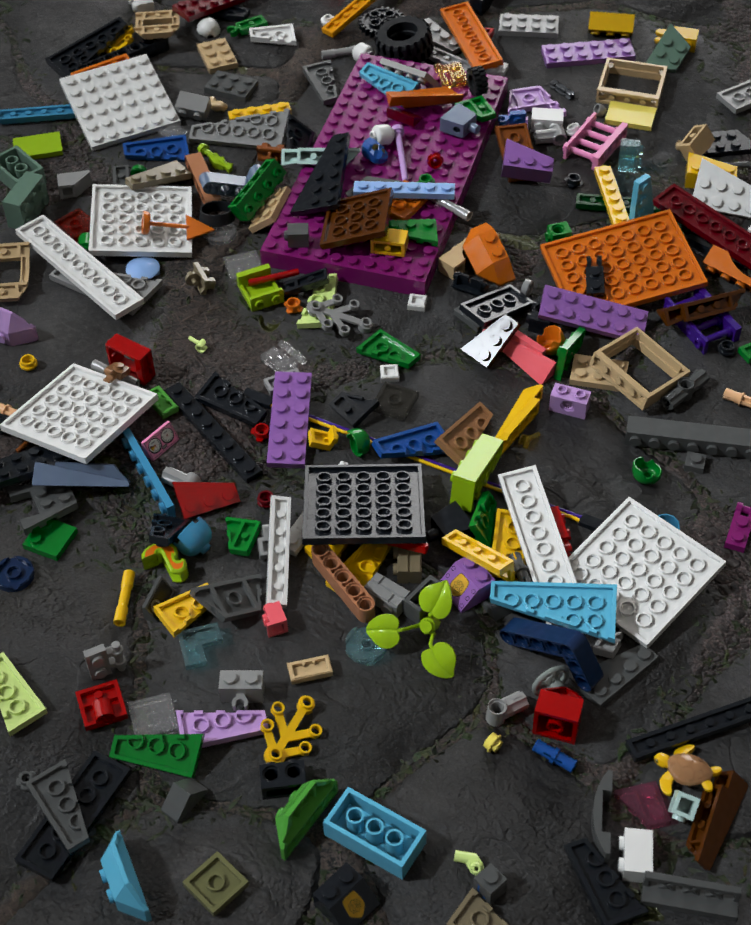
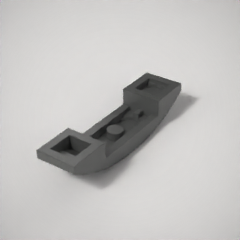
[591,770,613,864]

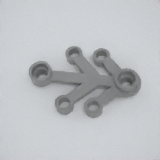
[306,294,373,337]

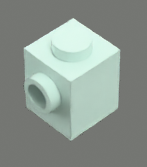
[668,790,701,823]

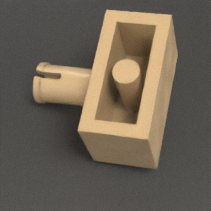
[676,124,715,161]

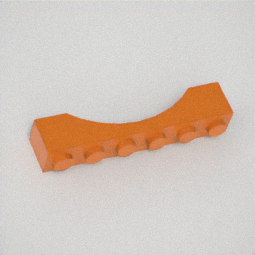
[703,244,751,292]

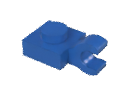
[498,110,526,126]

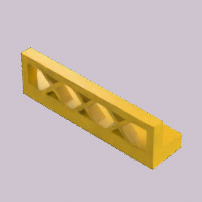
[441,529,515,581]

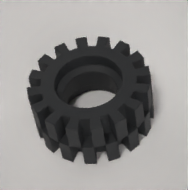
[466,65,488,96]

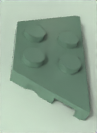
[646,24,691,73]

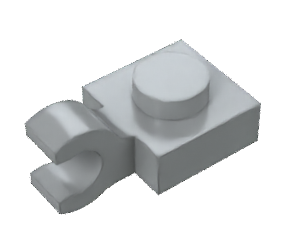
[257,524,269,559]

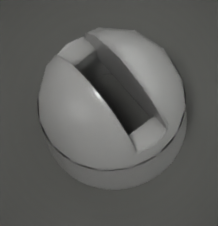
[593,103,606,117]

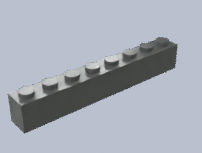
[625,415,751,459]

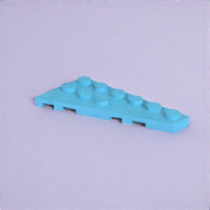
[490,581,617,643]

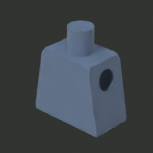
[440,103,480,138]

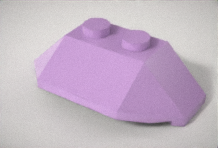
[0,307,38,346]

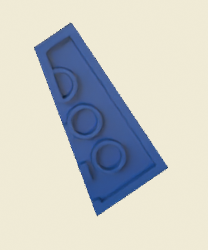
[123,134,189,162]
[372,421,446,459]

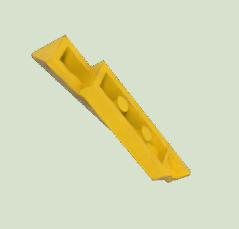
[495,384,543,456]

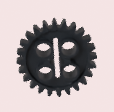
[359,6,405,38]

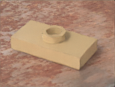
[287,654,333,685]

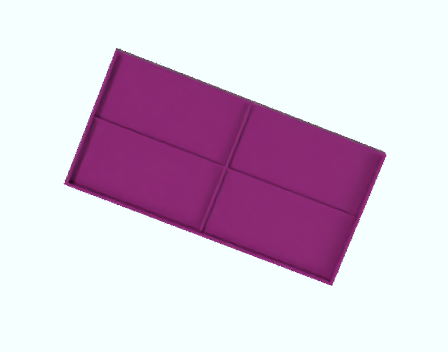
[260,53,508,295]

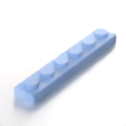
[353,181,455,200]

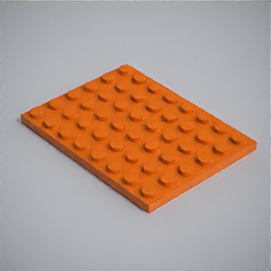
[540,209,708,307]

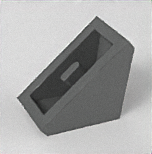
[161,778,208,824]

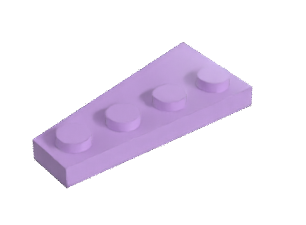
[176,710,269,748]

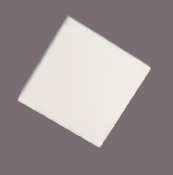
[407,293,427,312]
[380,364,399,383]

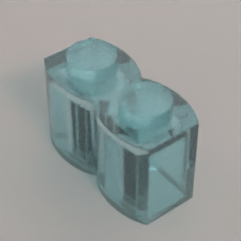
[617,138,644,172]

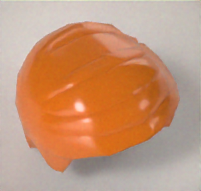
[536,325,565,355]

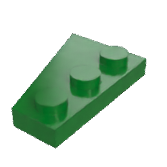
[468,491,497,548]

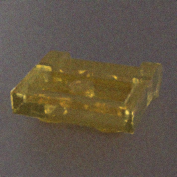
[433,62,468,88]

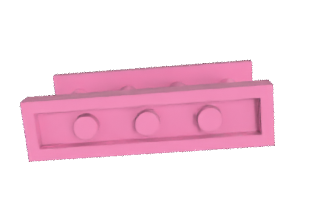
[562,112,628,170]

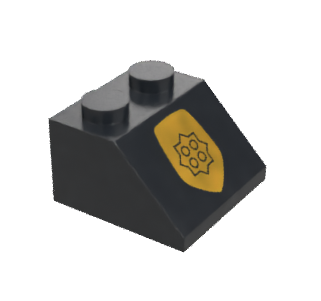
[313,862,380,925]

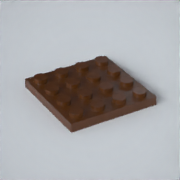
[320,187,394,250]

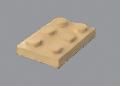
[197,38,238,74]
[248,186,291,233]
[569,354,629,392]

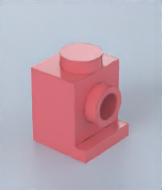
[261,601,288,638]

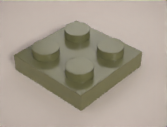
[182,851,249,917]

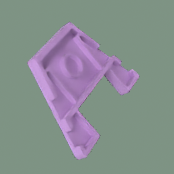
[508,86,567,117]

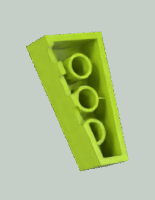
[450,433,504,513]

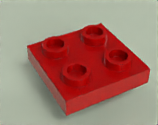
[75,679,128,731]

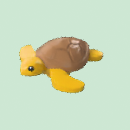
[654,744,722,796]

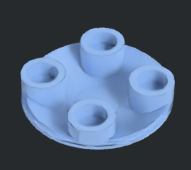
[126,257,160,279]

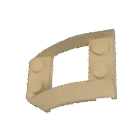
[134,10,180,40]
[0,242,30,302]

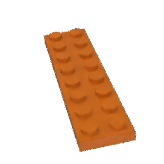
[440,1,504,70]

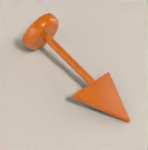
[141,211,215,240]

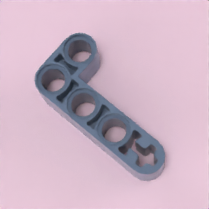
[199,164,261,197]

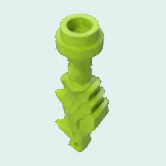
[197,143,234,173]

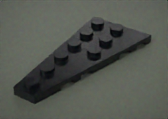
[45,17,128,78]
[290,132,350,217]

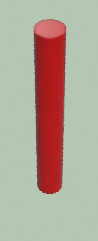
[248,268,299,286]

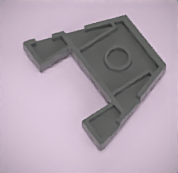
[6,484,78,535]

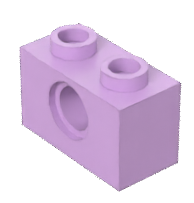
[549,383,591,420]

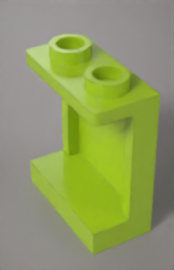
[236,263,284,312]

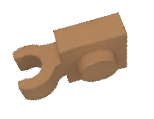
[103,362,131,383]

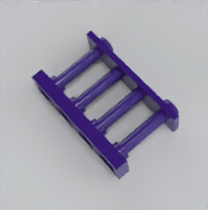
[663,287,742,355]

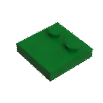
[22,519,78,561]

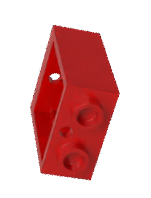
[105,333,156,386]

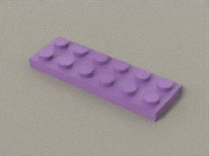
[541,38,636,68]
[538,285,648,339]
[267,371,312,469]

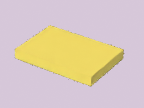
[604,101,657,131]

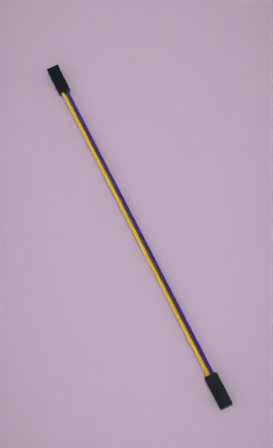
[243,388,605,531]

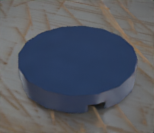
[0,556,35,592]

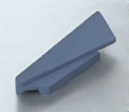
[32,462,130,487]

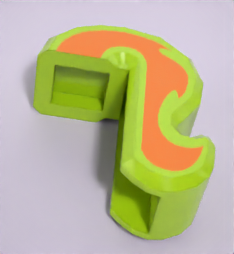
[141,543,189,583]

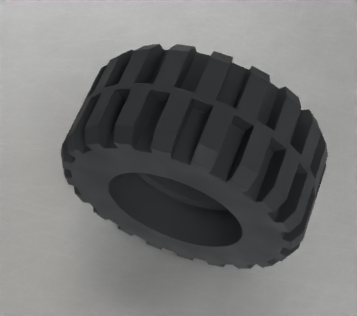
[374,15,434,63]

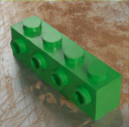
[228,158,287,221]

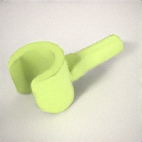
[188,336,208,353]

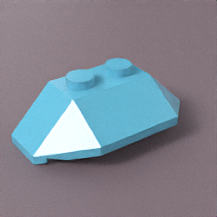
[99,830,152,922]

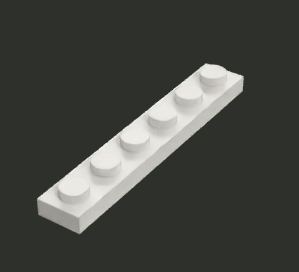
[266,495,291,608]

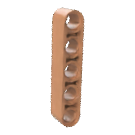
[184,152,221,204]
[311,545,375,623]

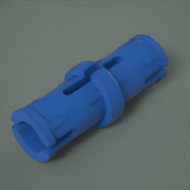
[532,739,578,773]

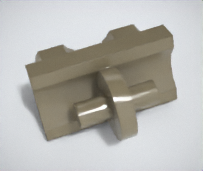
[185,262,216,295]

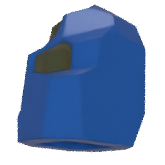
[361,137,388,164]

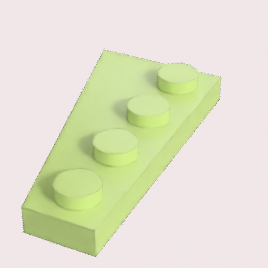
[296,273,338,329]
[0,652,47,736]

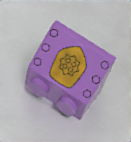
[440,557,496,613]

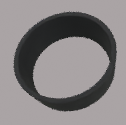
[199,200,236,227]

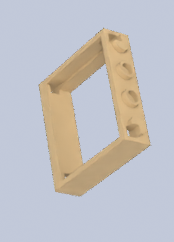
[596,57,668,112]
[589,327,690,411]

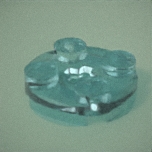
[346,625,387,666]

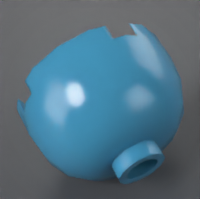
[173,517,212,556]

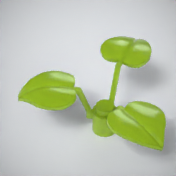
[366,580,456,678]

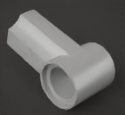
[534,124,567,146]
[161,467,202,487]
[486,691,529,727]

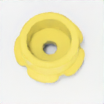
[483,732,503,753]

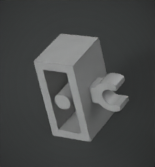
[218,670,265,711]

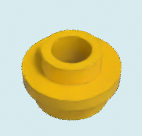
[19,354,38,371]

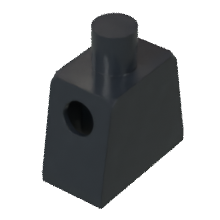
[425,501,475,547]

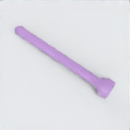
[392,124,408,181]

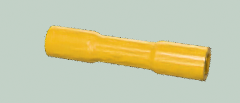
[113,569,135,627]

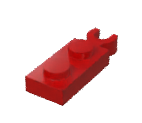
[551,506,572,557]

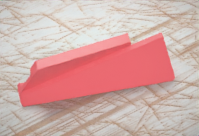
[482,326,557,385]

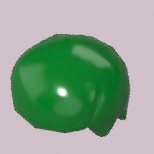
[346,428,371,457]
[632,456,662,484]

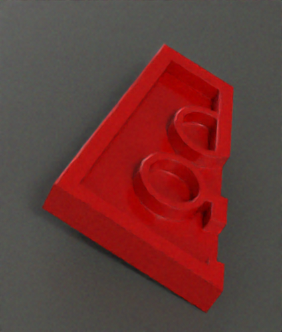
[172,482,240,519]

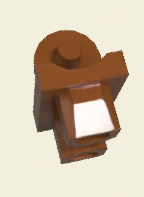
[256,143,285,163]

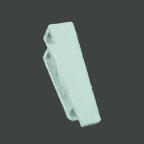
[281,148,361,166]

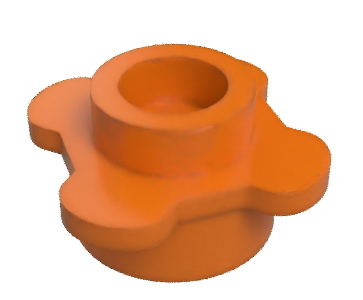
[284,297,303,314]

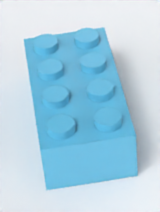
[323,787,426,880]

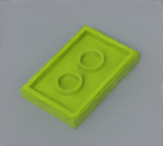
[12,131,63,160]

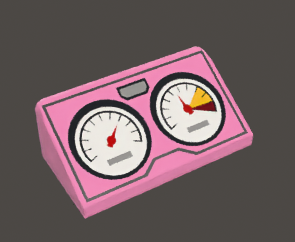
[141,421,179,461]

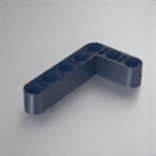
[499,617,604,692]

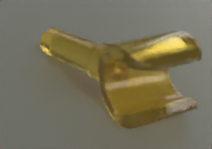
[518,432,541,449]

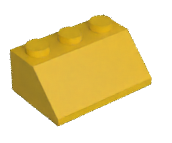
[588,11,635,37]

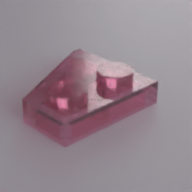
[614,781,672,830]

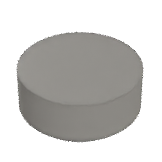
[520,279,534,297]

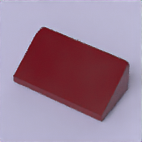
[387,107,422,127]

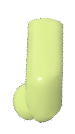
[454,850,484,875]

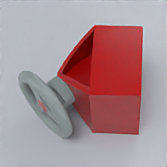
[532,665,584,745]

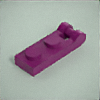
[724,502,751,553]

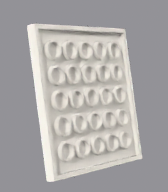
[59,54,181,151]
[89,184,192,258]
[0,363,159,464]
[568,497,726,648]

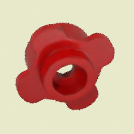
[251,423,269,442]

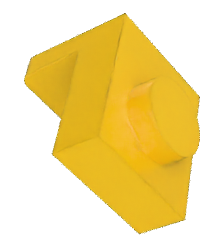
[308,425,339,451]

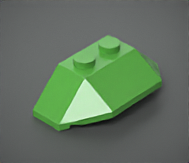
[275,779,338,861]

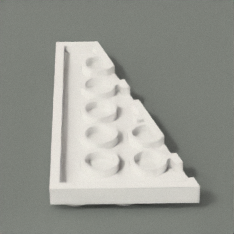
[693,158,751,219]

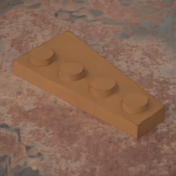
[434,402,493,465]

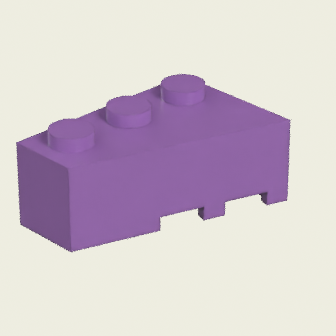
[501,139,554,183]

